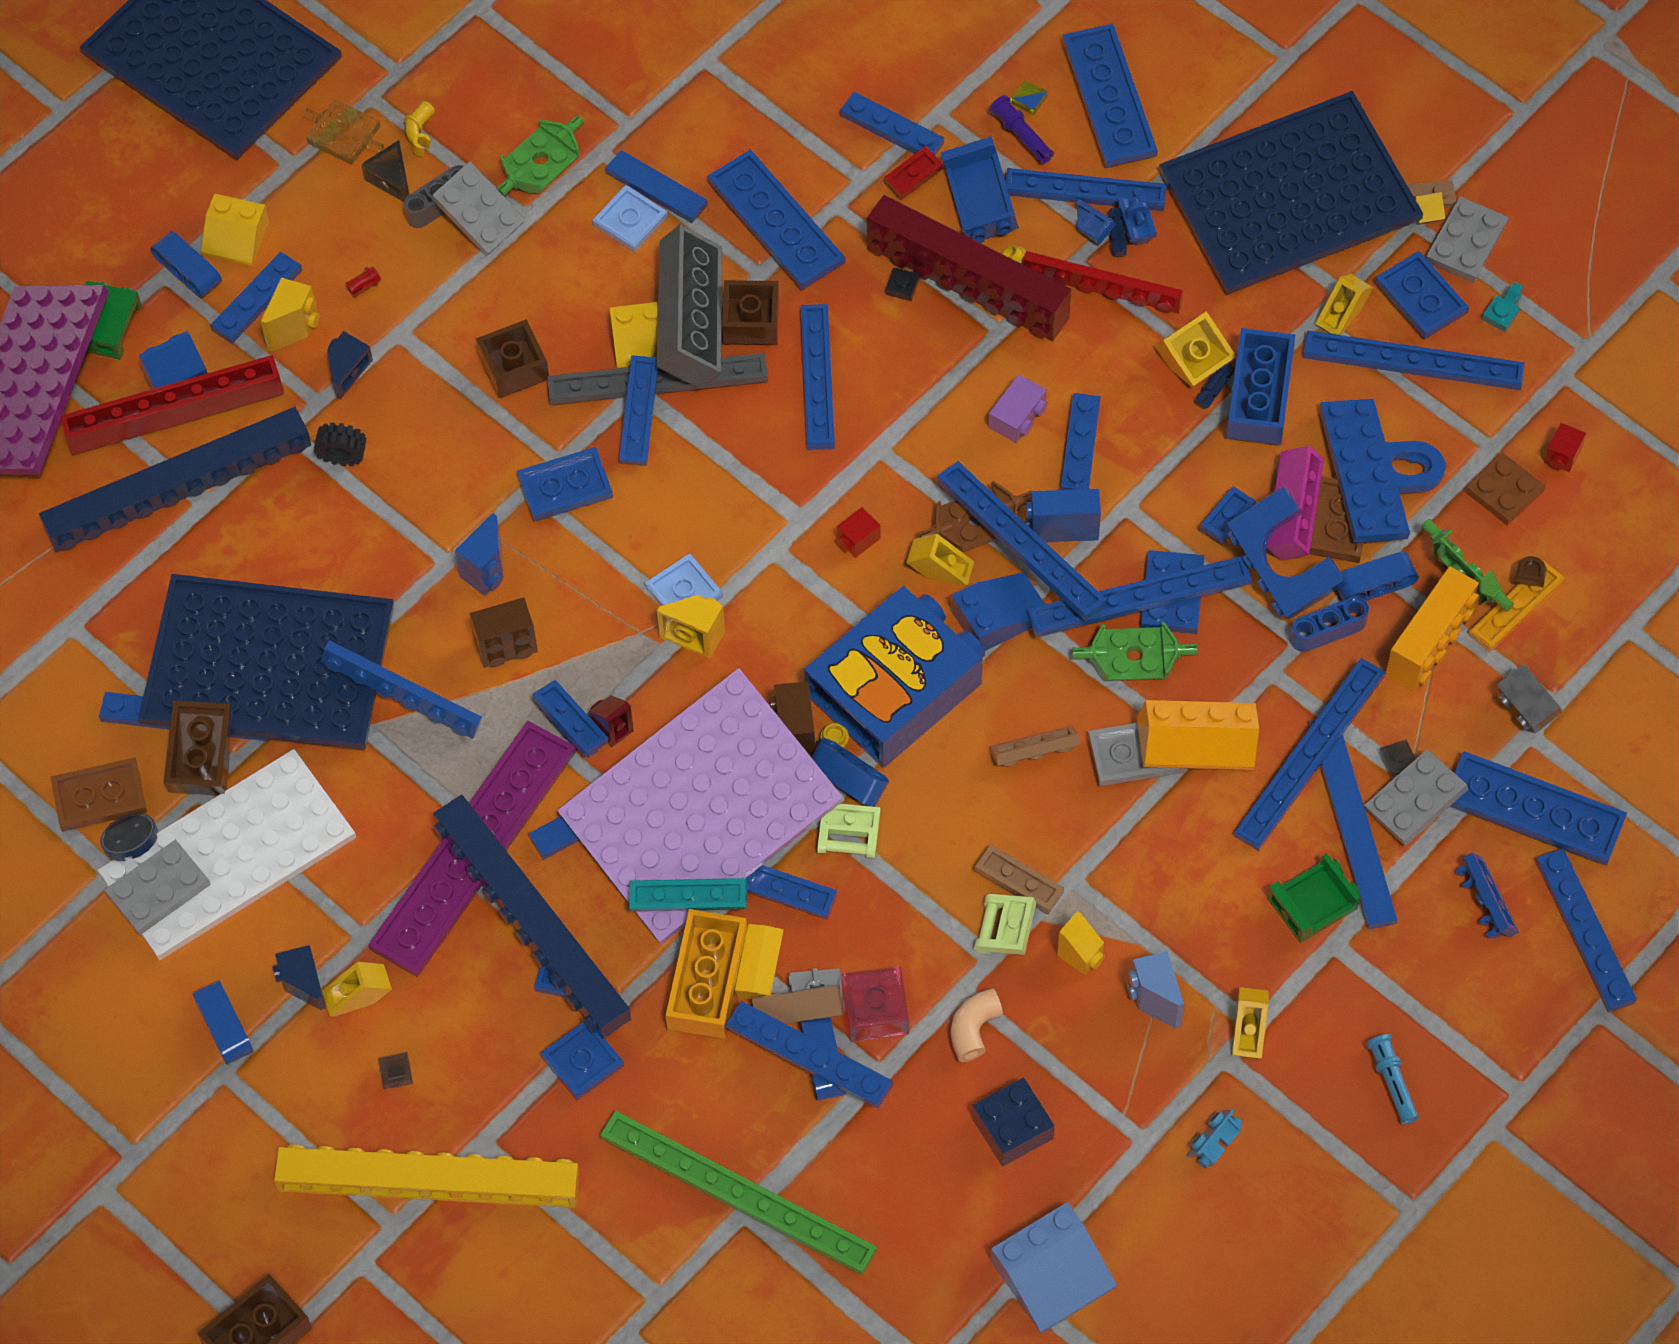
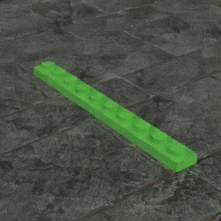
[600,1110,877,1276]

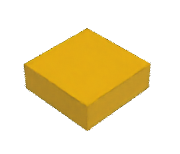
[1414,192,1445,223]

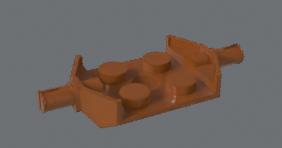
[918,481,1032,552]

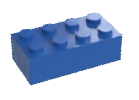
[1226,328,1296,445]

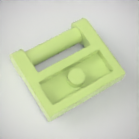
[818,804,881,859]
[974,894,1036,955]

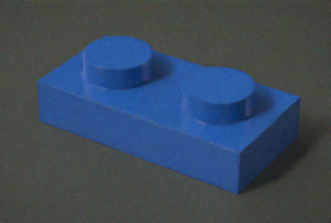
[1200,486,1256,545]

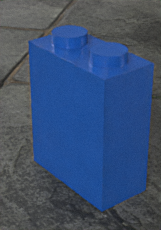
[1025,489,1101,542]

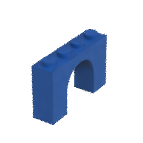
[1227,486,1347,620]

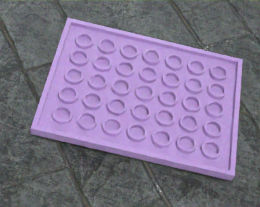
[557,668,845,944]

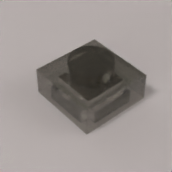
[1379,739,1415,777]
[378,1052,413,1090]

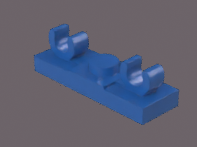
[532,680,608,758]
[1456,852,1519,939]

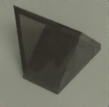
[362,140,409,202]

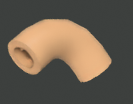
[950,988,1003,1062]

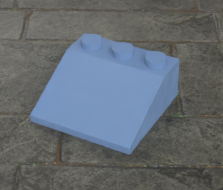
[991,1202,1117,1334]

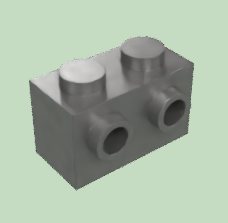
[1497,664,1562,733]

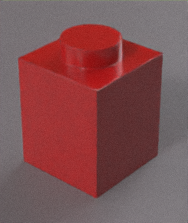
[1544,423,1586,473]
[836,507,881,558]

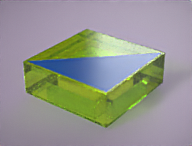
[1011,80,1048,115]

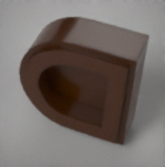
[1515,556,1546,587]

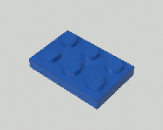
[1375,251,1469,339]
[517,447,613,521]
[1141,550,1205,634]

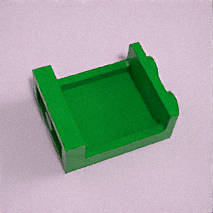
[85,281,141,360]
[1267,853,1360,943]

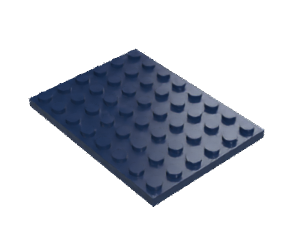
[80,0,342,160]
[1159,91,1423,294]
[138,574,394,750]

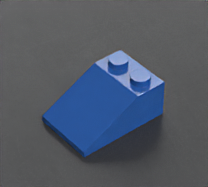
[951,572,1045,651]

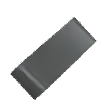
[404,165,464,228]

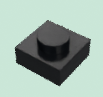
[886,267,920,302]

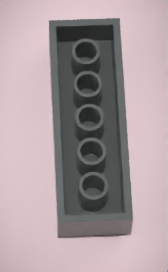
[657,224,722,389]

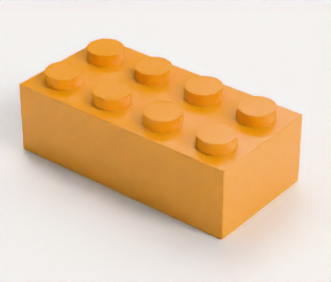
[1385,566,1480,692]
[666,909,747,1039]

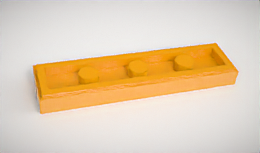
[1469,561,1565,653]

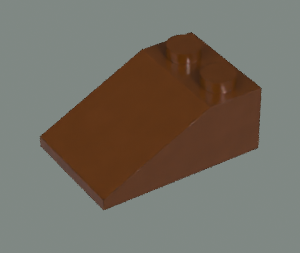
[164,700,231,795]

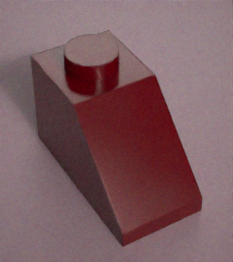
[589,695,634,748]

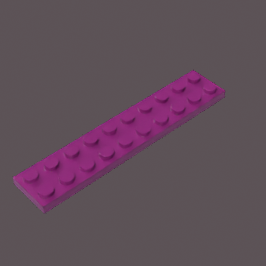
[368,721,576,977]

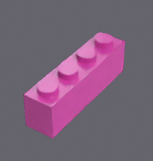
[1267,445,1324,560]

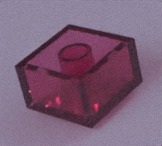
[842,966,909,1042]

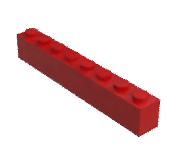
[61,355,284,455]

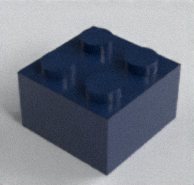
[972,1077,1055,1167]

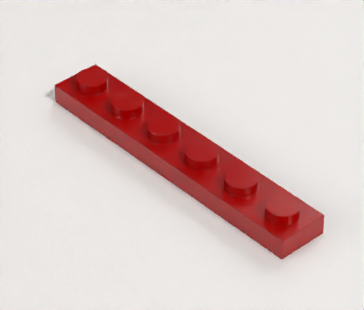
[1023,251,1183,313]

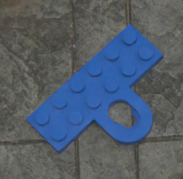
[1319,398,1446,543]

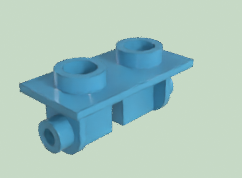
[1186,1109,1243,1169]

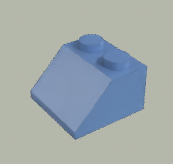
[1127,951,1184,1028]

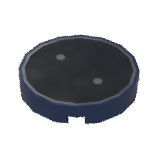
[100,813,158,861]

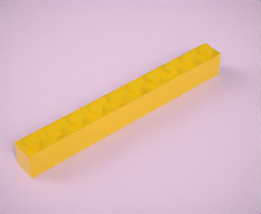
[274,1144,580,1208]

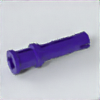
[989,95,1054,164]

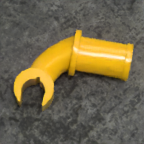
[404,101,435,156]

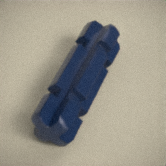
[1109,208,1127,257]
[1195,363,1234,409]

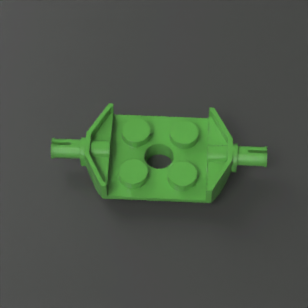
[496,115,584,196]
[1421,519,1514,612]
[1072,622,1198,681]

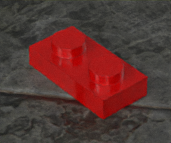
[884,146,943,200]

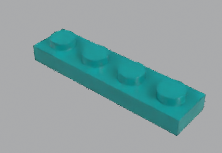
[629,878,748,911]

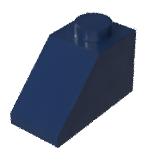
[327,331,373,399]
[272,945,326,1010]

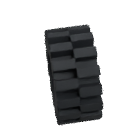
[314,422,367,466]

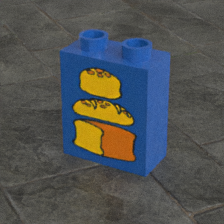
[804,585,985,768]

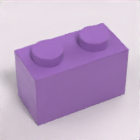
[988,374,1048,443]

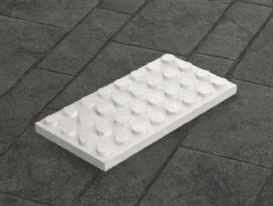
[98,749,356,961]

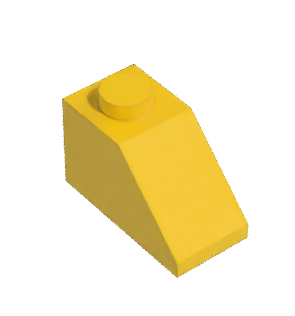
[1315,274,1373,335]
[906,533,974,586]
[1057,911,1105,975]
[322,962,392,1017]
[1232,987,1269,1059]

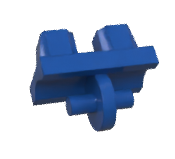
[1118,193,1157,245]

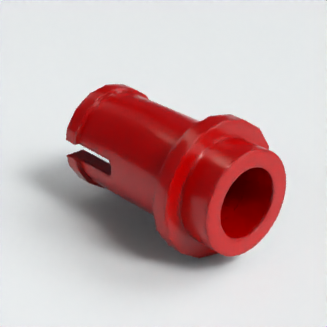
[345,267,381,297]

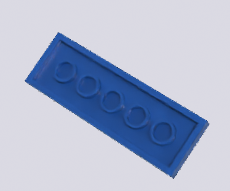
[1062,24,1157,167]
[707,149,845,290]
[1451,751,1627,866]

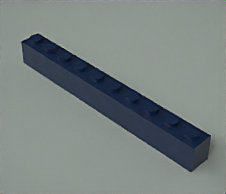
[39,406,312,553]
[433,794,631,1039]

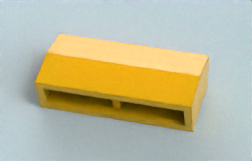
[735,924,784,999]

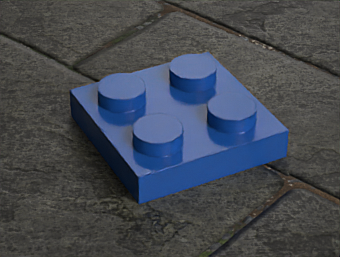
[541,1022,624,1100]

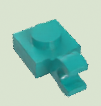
[1482,282,1524,333]

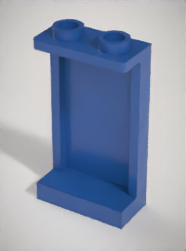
[941,136,1019,243]

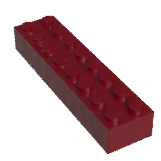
[867,195,1071,342]

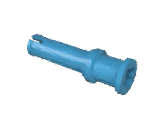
[1366,1034,1420,1125]

